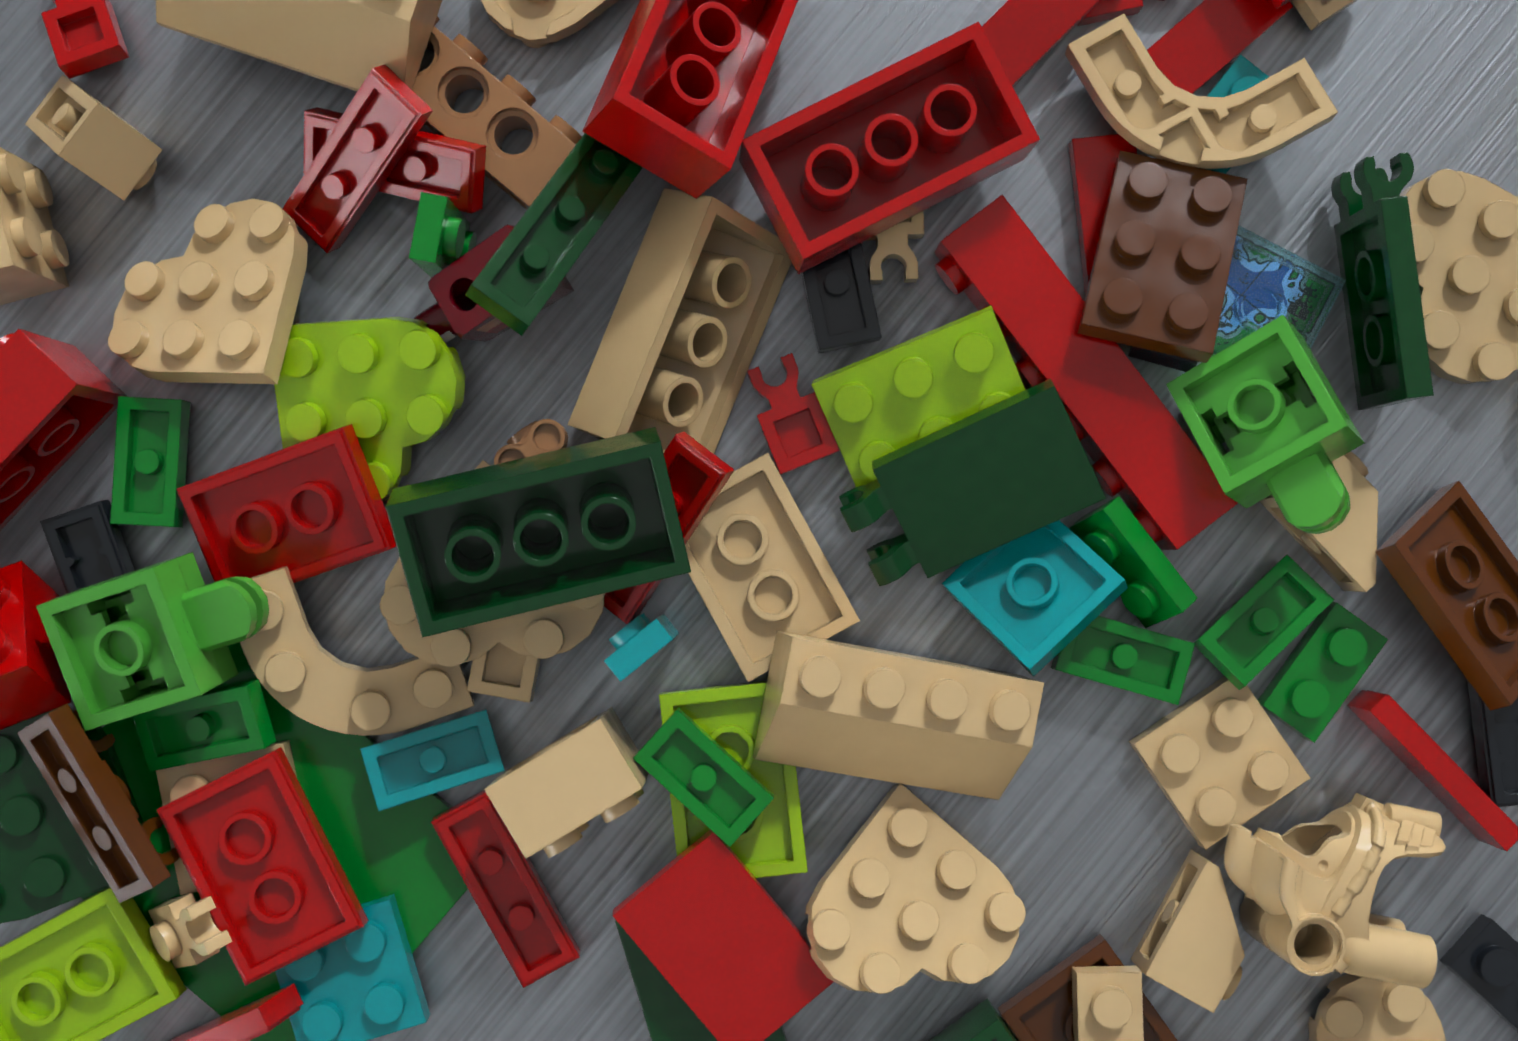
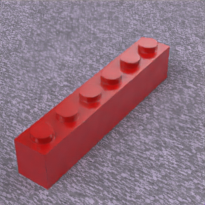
[934,194,1238,550]

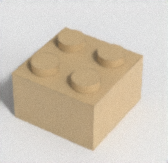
[0,147,69,305]
[484,707,649,859]

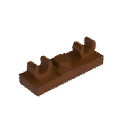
[17,703,180,903]

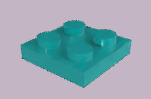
[942,520,1127,677]
[275,894,431,1041]

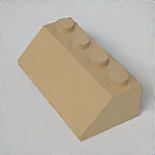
[156,0,442,91]
[567,188,791,454]
[753,631,1044,800]

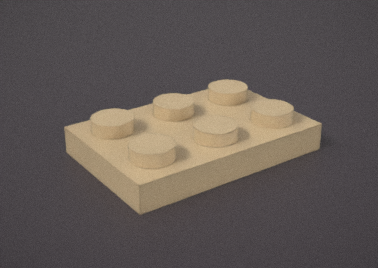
[685,453,860,682]

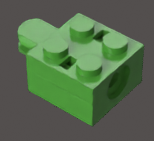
[1166,315,1365,534]
[36,552,269,731]

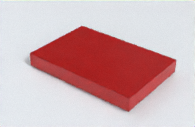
[176,424,396,583]
[156,747,369,986]
[612,829,833,1041]

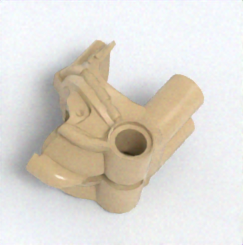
[1224,793,1446,989]

